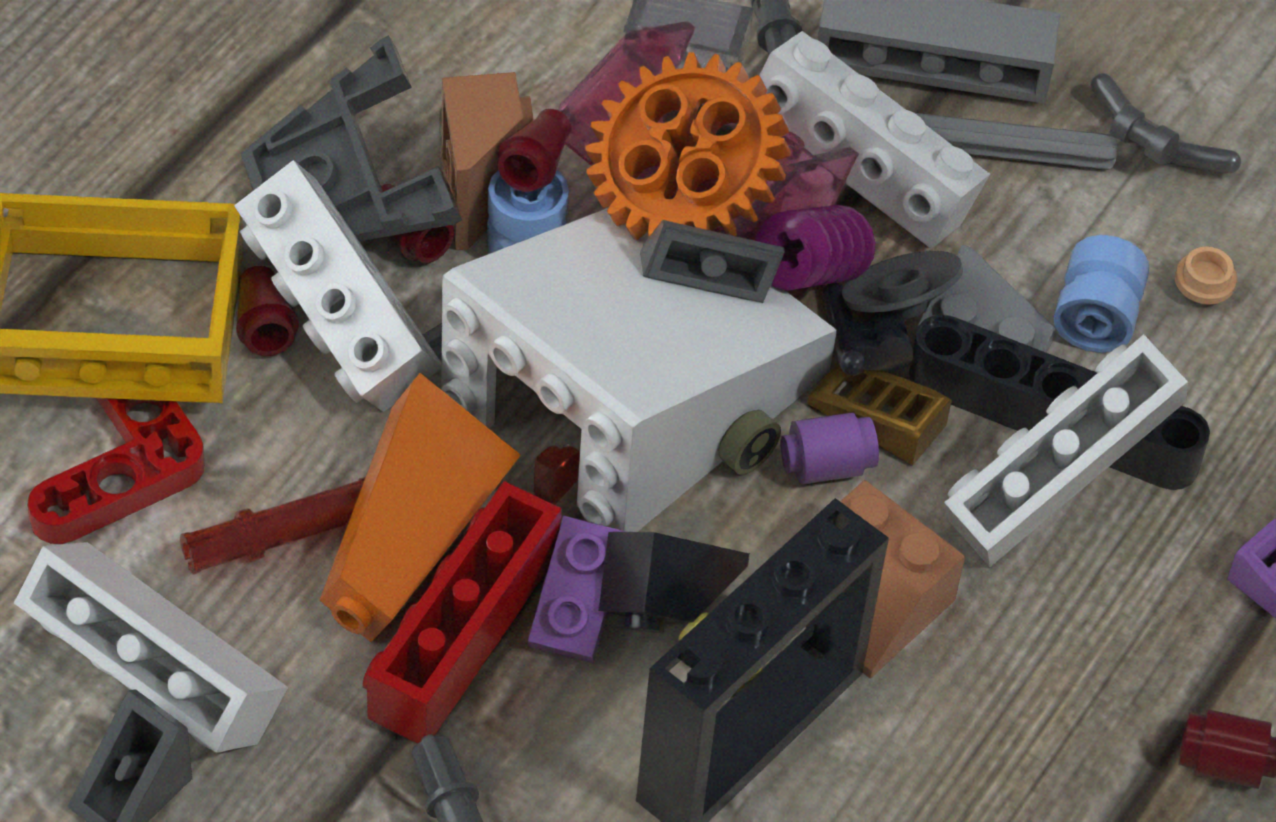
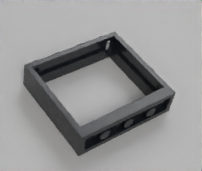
[636,498,889,822]

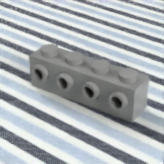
[817,0,1060,104]

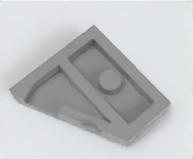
[916,244,1055,353]

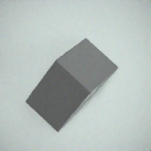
[67,689,193,822]

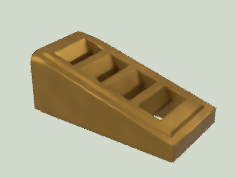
[807,362,952,466]

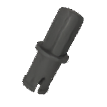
[751,0,803,55]
[412,734,483,822]

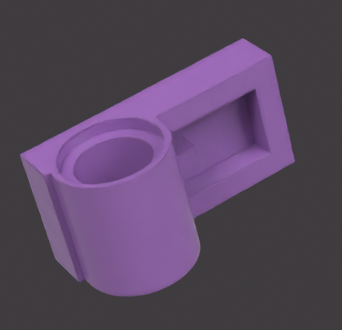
[528,516,626,663]

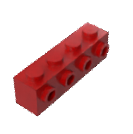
[363,481,562,744]

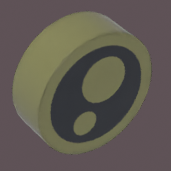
[719,410,781,475]

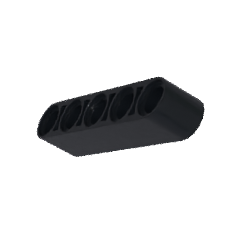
[909,315,1210,490]

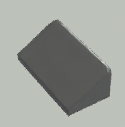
[640,220,785,303]

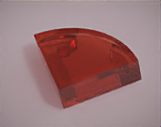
[533,444,580,505]

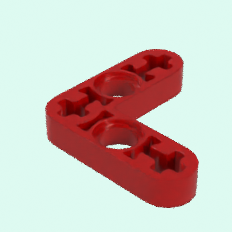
[27,398,205,544]

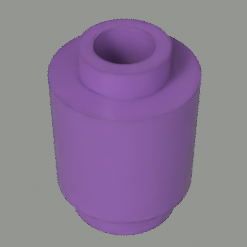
[780,413,879,484]

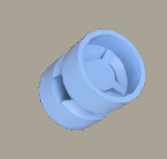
[487,169,569,254]
[1054,235,1149,353]

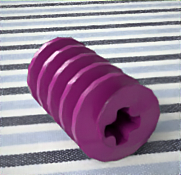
[754,205,876,291]

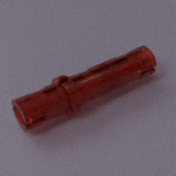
[180,477,366,575]

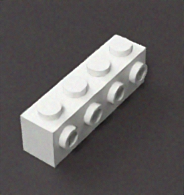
[759,31,990,249]
[234,160,442,412]
[944,334,1188,567]
[14,542,288,753]

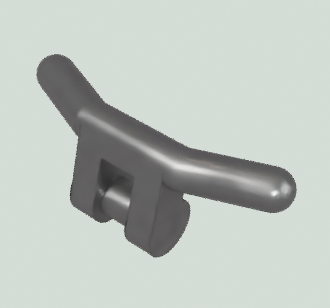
[1091,73,1241,174]

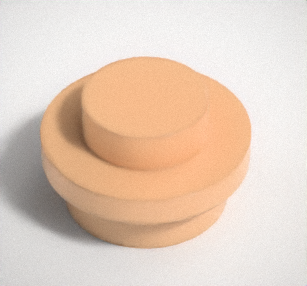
[1175,246,1237,305]

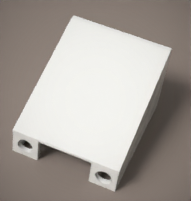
[441,208,837,532]

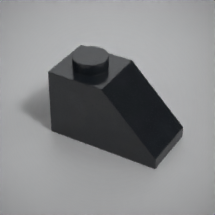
[598,532,750,633]

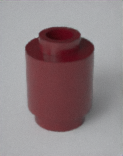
[1178,709,1276,789]

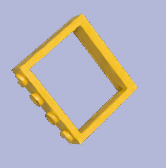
[0,193,244,403]

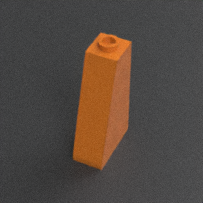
[319,373,521,642]

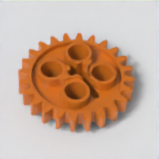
[585,52,791,240]

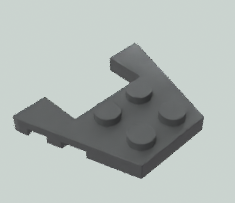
[241,35,462,241]

